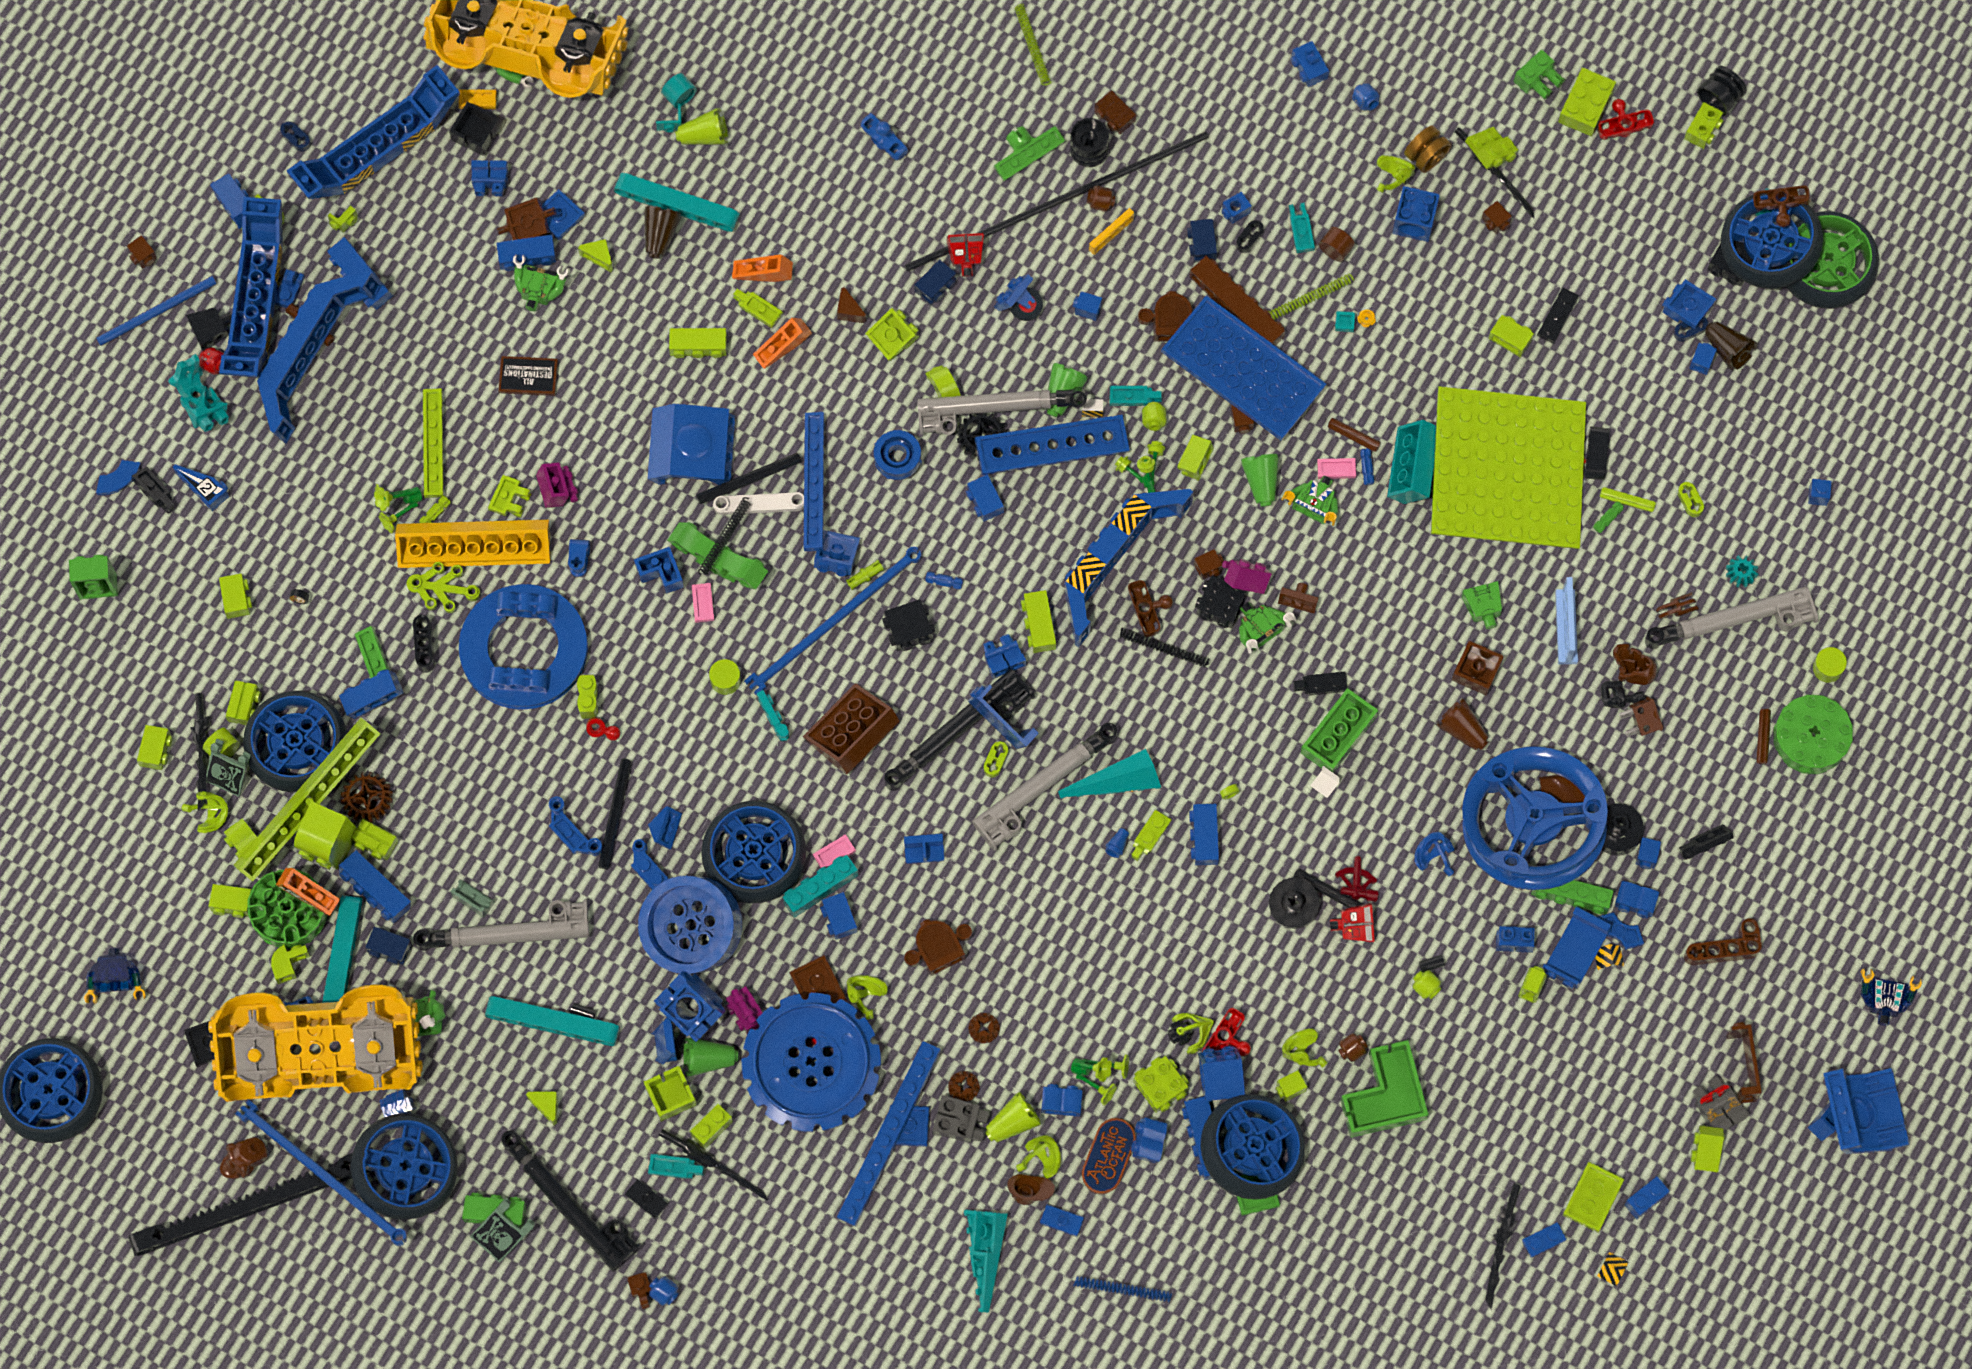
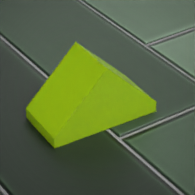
[578,239,613,272]
[526,1092,558,1126]

